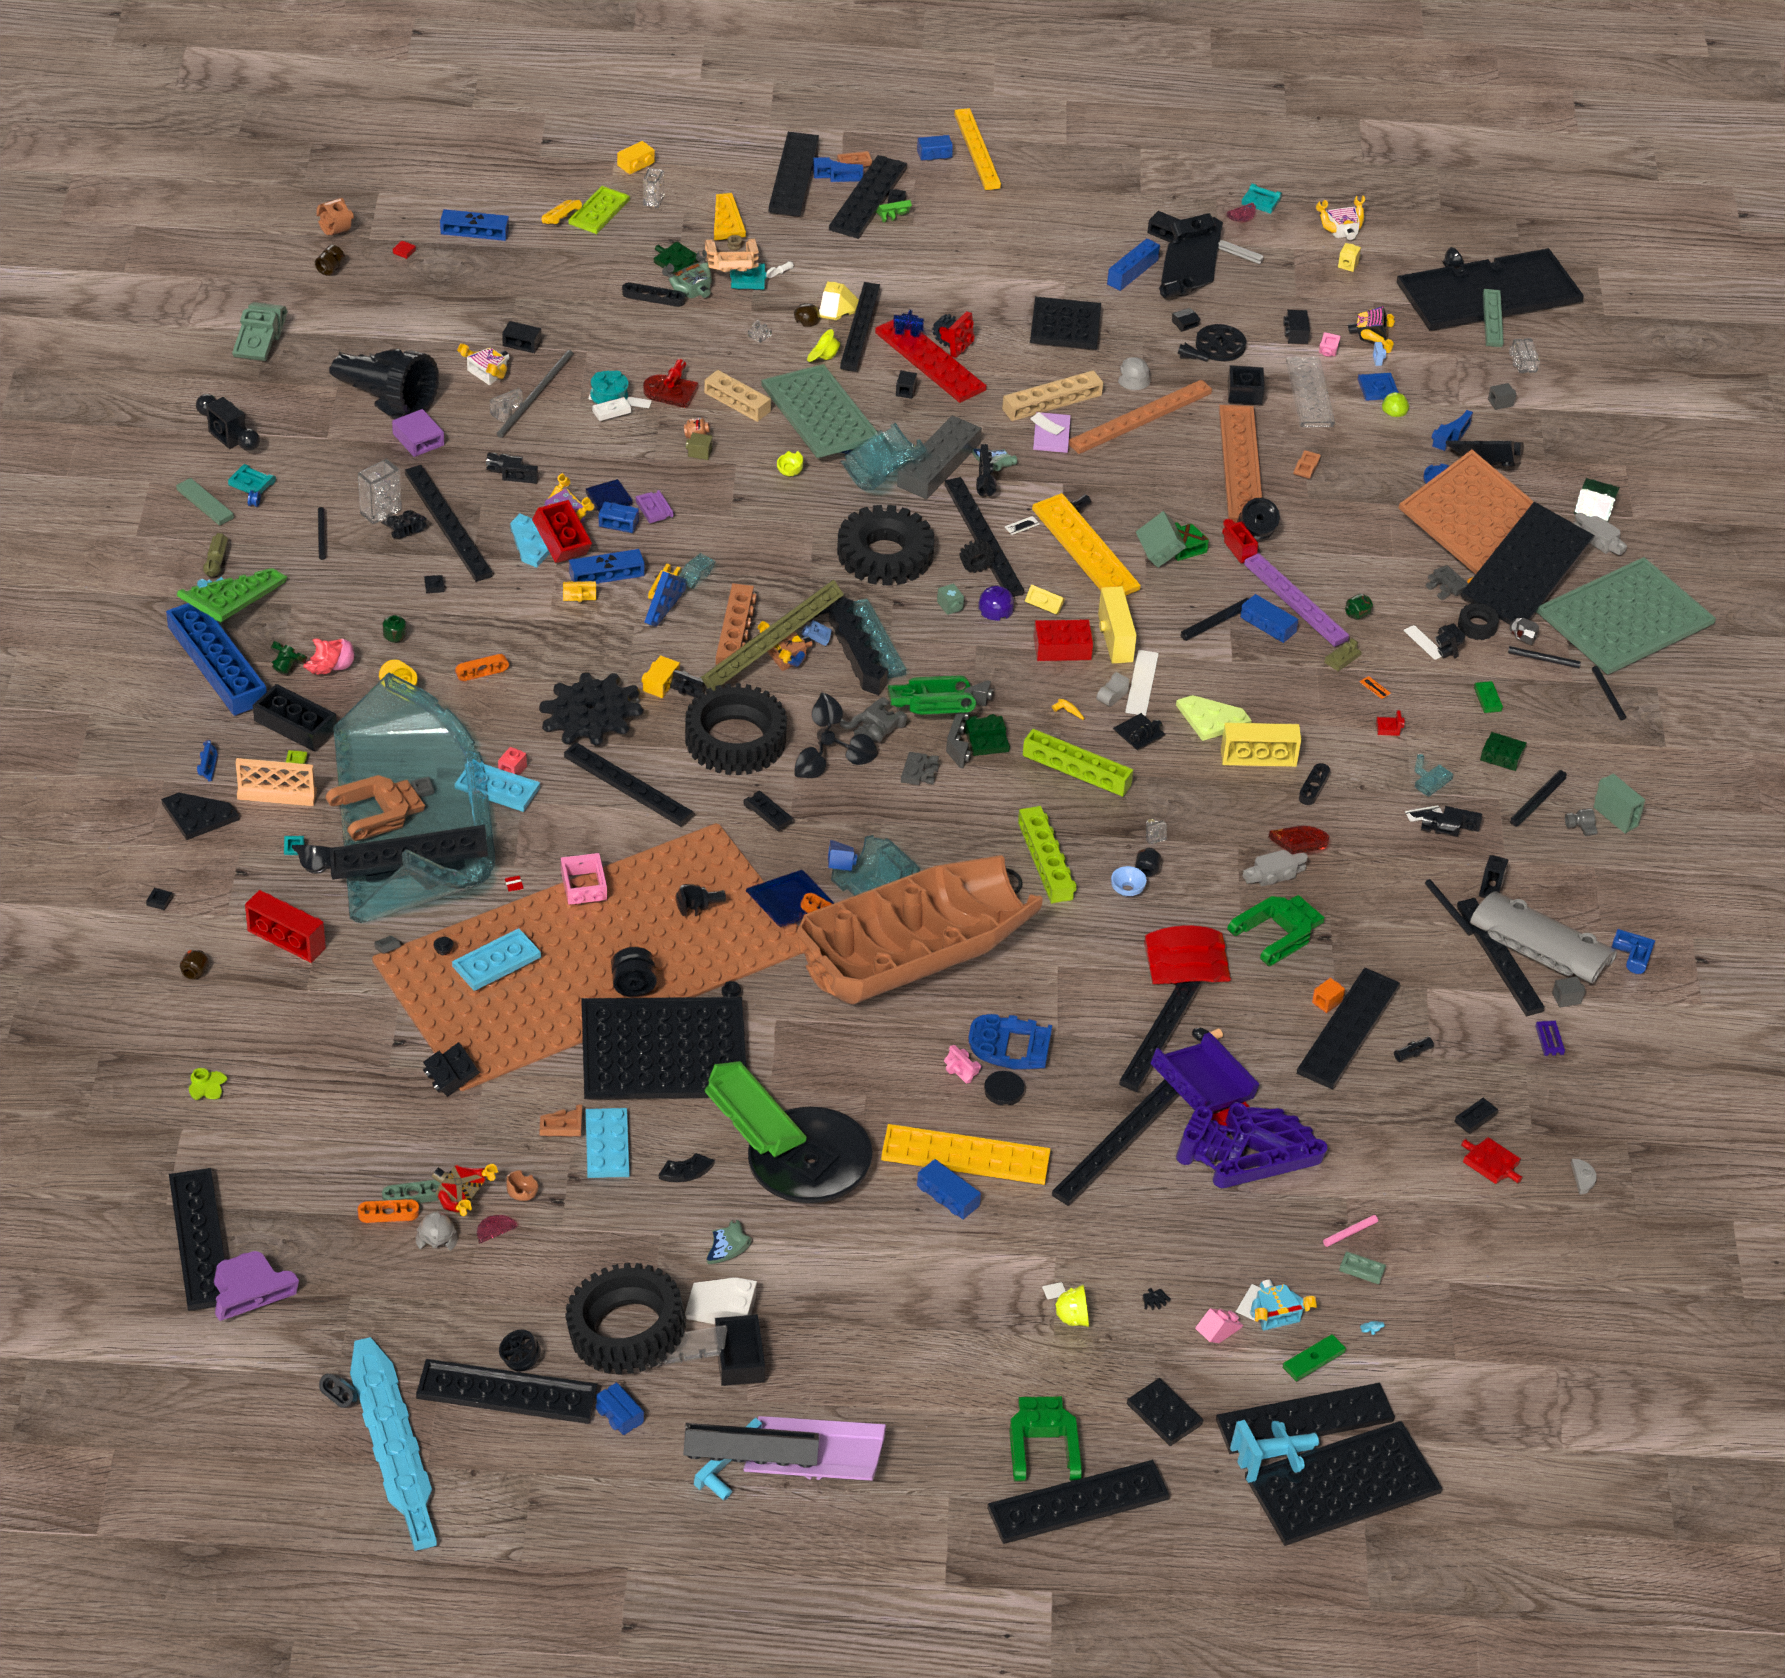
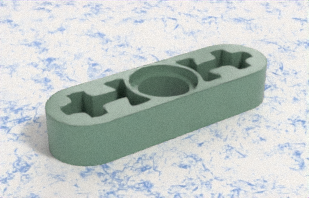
[382,1180,441,1203]

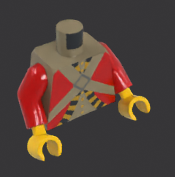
[431,1164,498,1217]

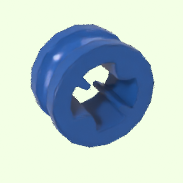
[248,490,261,507]

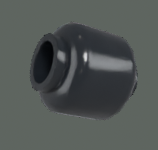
[1135,847,1161,877]

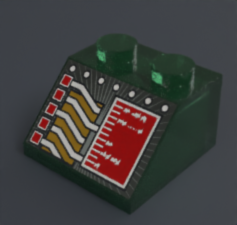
[1574,478,1620,522]

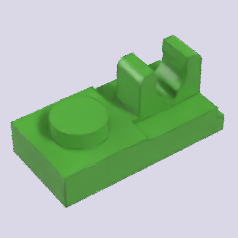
[876,200,912,222]

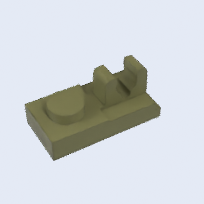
[1324,638,1362,672]

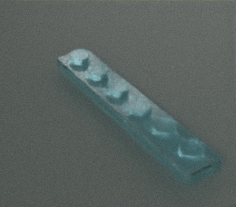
[853,599,906,678]

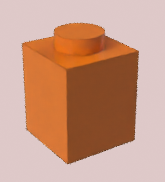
[1312,978,1345,1013]

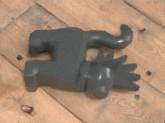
[839,697,907,742]

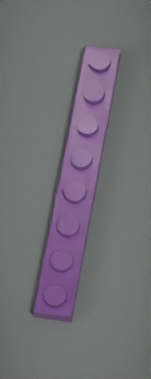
[1244,553,1349,647]

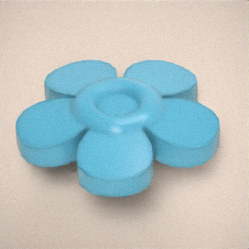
[1360,1321,1385,1335]

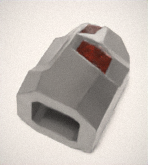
[1509,618,1539,645]

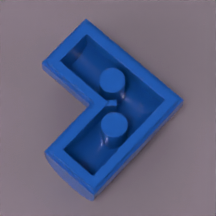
[1612,929,1655,974]

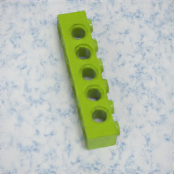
[1022,729,1133,797]
[1018,806,1076,904]

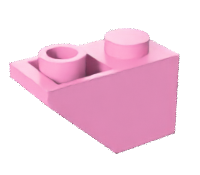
[1195,1308,1243,1343]

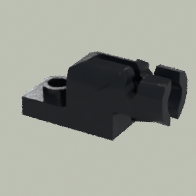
[486,452,538,484]
[1421,806,1482,837]

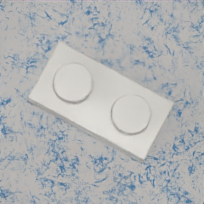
[592,397,631,421]

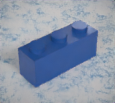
[1240,594,1299,643]
[917,1159,981,1220]

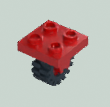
[932,311,975,358]

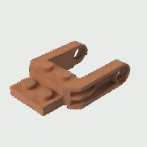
[325,775,425,841]

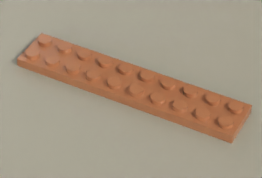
[1219,405,1262,523]

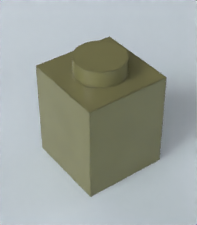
[685,432,713,460]

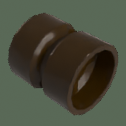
[315,245,345,276]

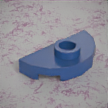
[1423,464,1449,484]

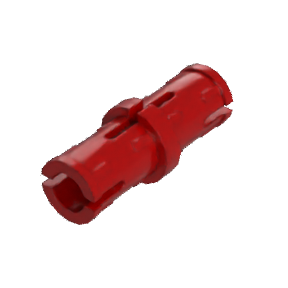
[664,359,686,388]

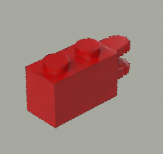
[1222,519,1258,564]

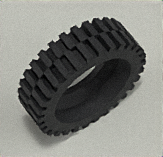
[685,683,787,775]
[565,1263,686,1375]

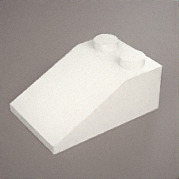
[685,1277,757,1324]

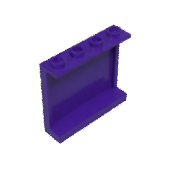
[1150,1032,1259,1112]

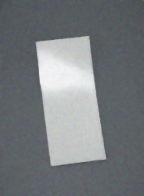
[1030,412,1065,435]

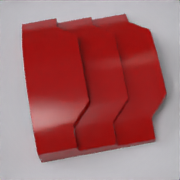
[1144,925,1231,984]

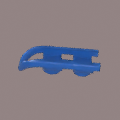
[197,740,218,782]

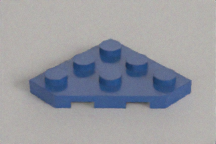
[644,571,687,627]

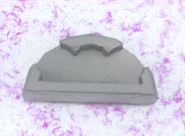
[1571,1159,1596,1195]

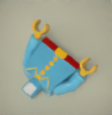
[1250,1280,1317,1331]

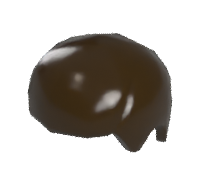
[794,303,820,327]

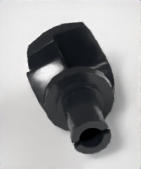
[675,884,726,916]

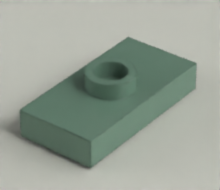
[1339,1251,1386,1285]

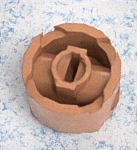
[316,198,354,236]

